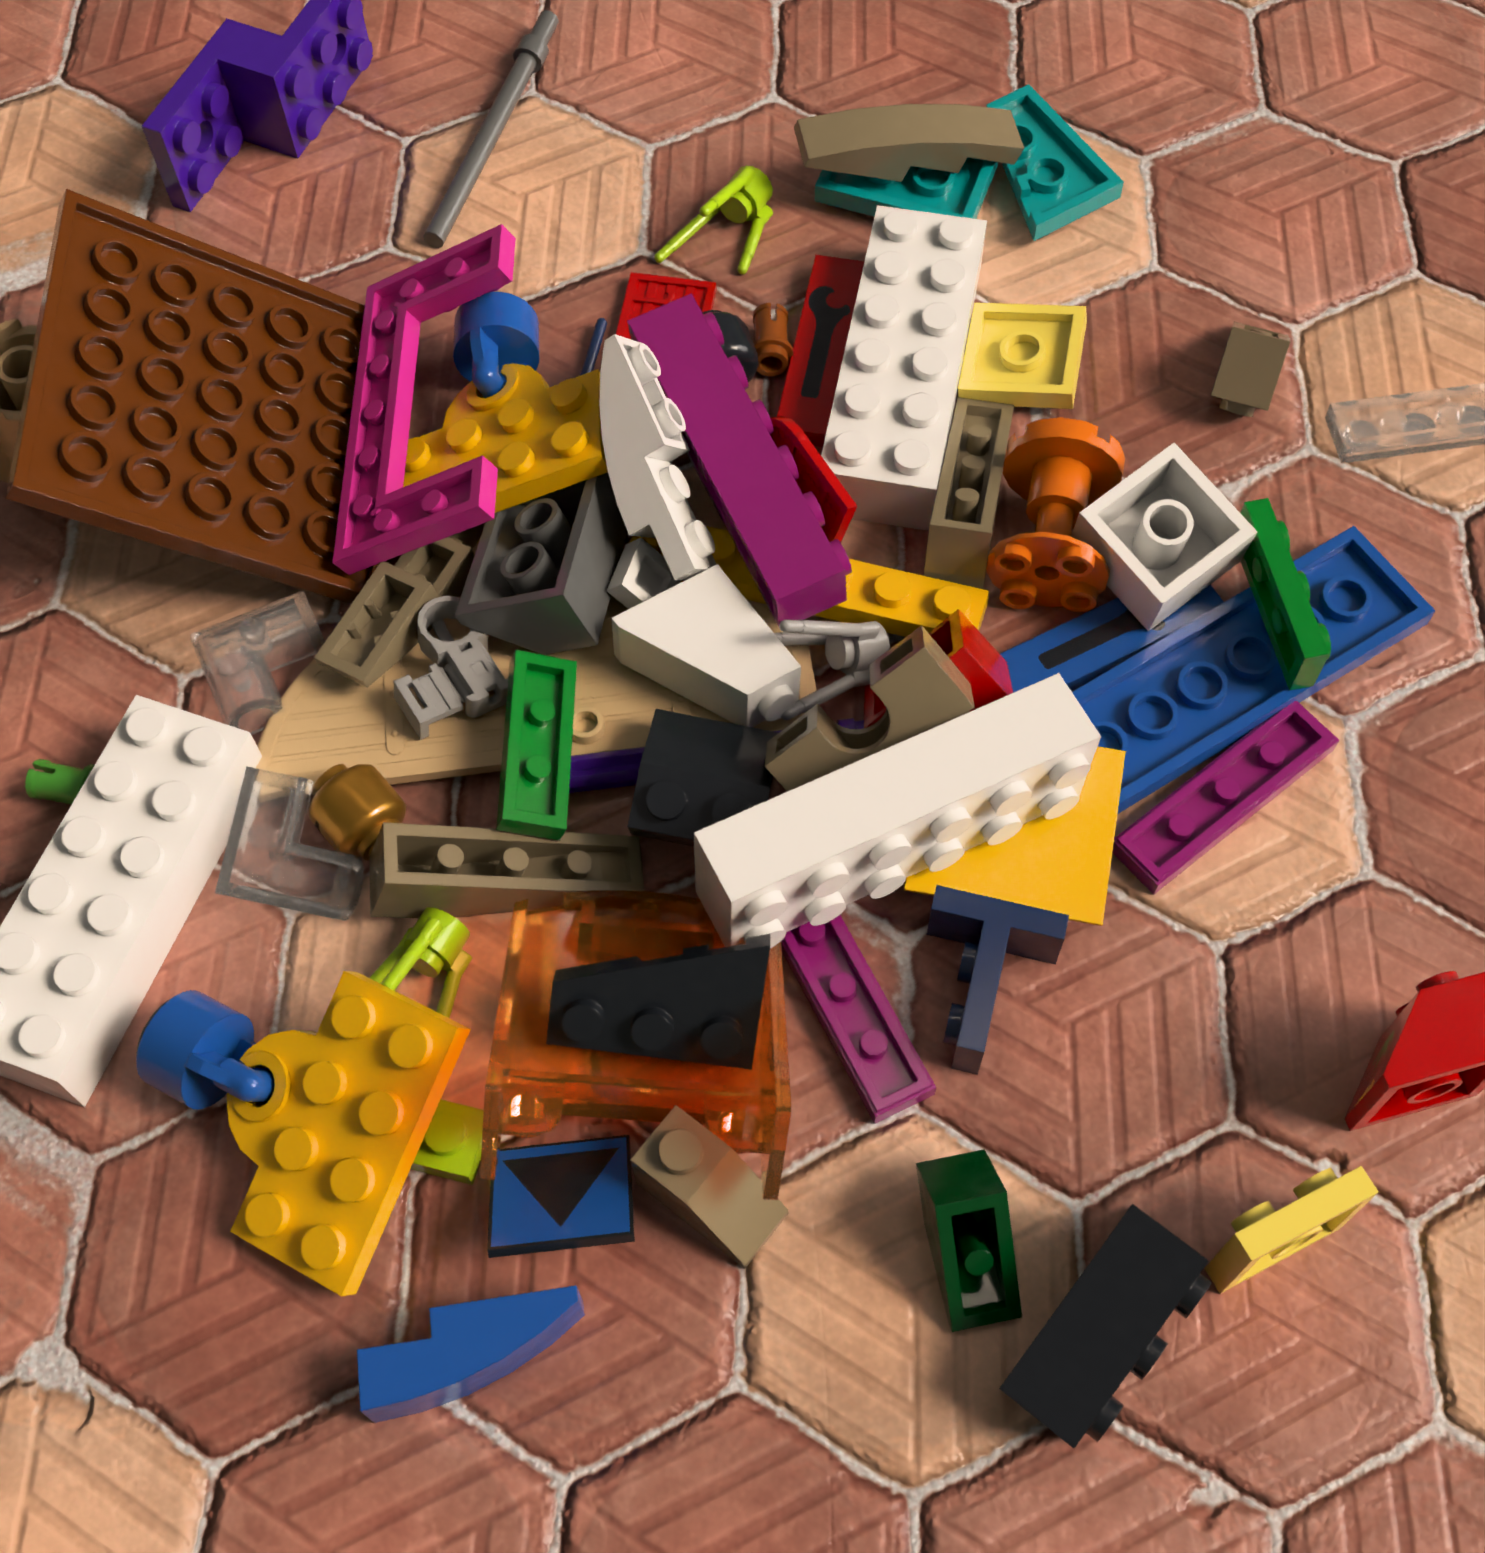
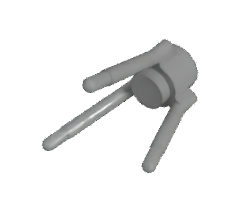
[774,619,890,720]

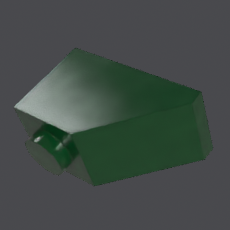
[916,1149,1022,1332]

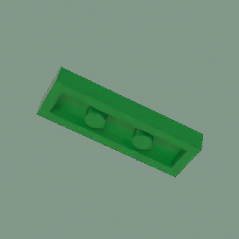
[1241,498,1331,691]
[496,650,577,841]

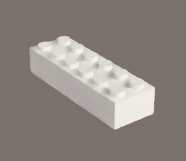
[821,205,987,531]
[694,673,1101,948]
[0,695,262,1107]

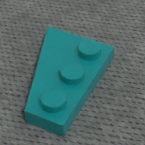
[986,84,1124,241]

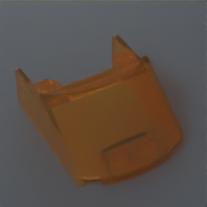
[480,890,791,1200]

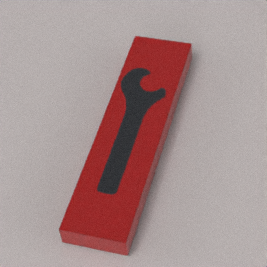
[777,254,865,446]

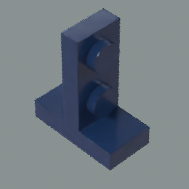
[926,885,1069,1075]

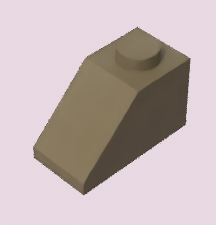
[1211,321,1290,417]
[630,1105,788,1269]

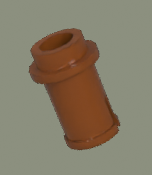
[753,303,793,376]

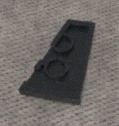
[546,934,770,1070]

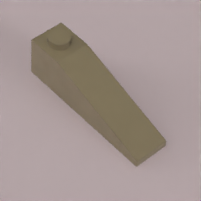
[923,397,1014,589]
[369,822,645,918]

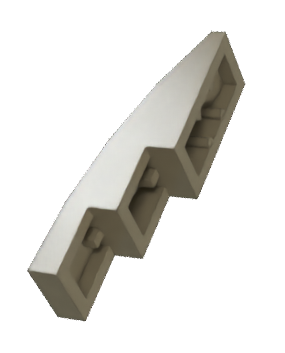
[794,104,1024,182]
[314,523,485,688]

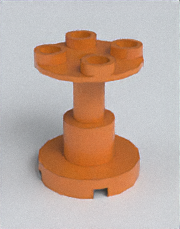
[986,417,1125,612]

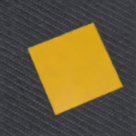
[904,747,1126,926]

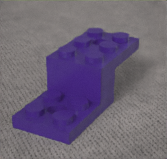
[142,0,373,212]

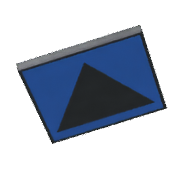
[487,1135,635,1258]

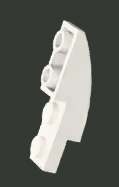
[599,334,717,581]

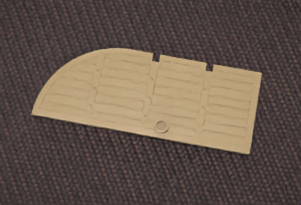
[249,595,817,801]

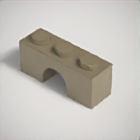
[765,625,975,792]

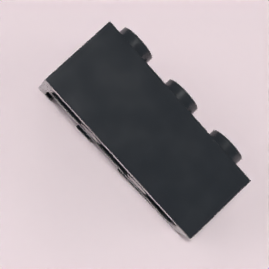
[999,1204,1212,1448]

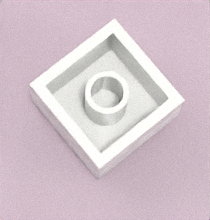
[1071,443,1257,632]

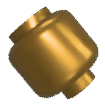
[309,764,406,860]

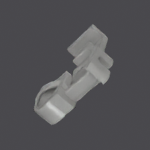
[393,596,508,740]

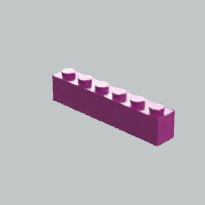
[627,293,852,629]

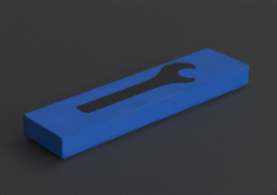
[1000,585,1224,693]

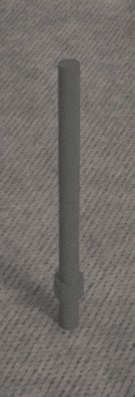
[423,10,559,248]

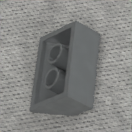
[455,472,628,655]

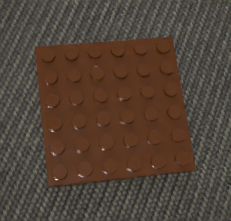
[5,189,380,604]

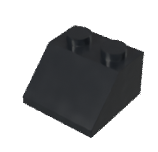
[627,709,779,847]

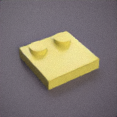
[958,303,1087,409]
[1204,1166,1379,1294]

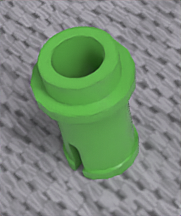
[25,759,95,805]

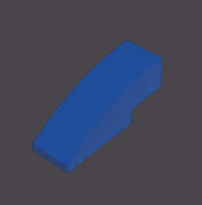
[357,1285,585,1423]

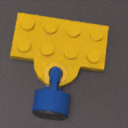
[403,292,608,513]
[136,971,471,1297]

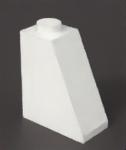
[612,564,801,727]

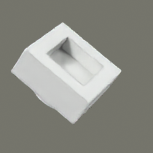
[607,538,681,609]

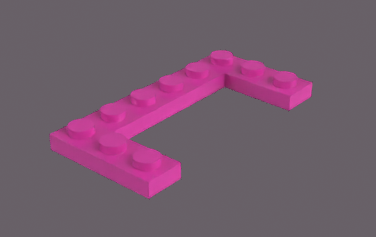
[333,224,516,575]

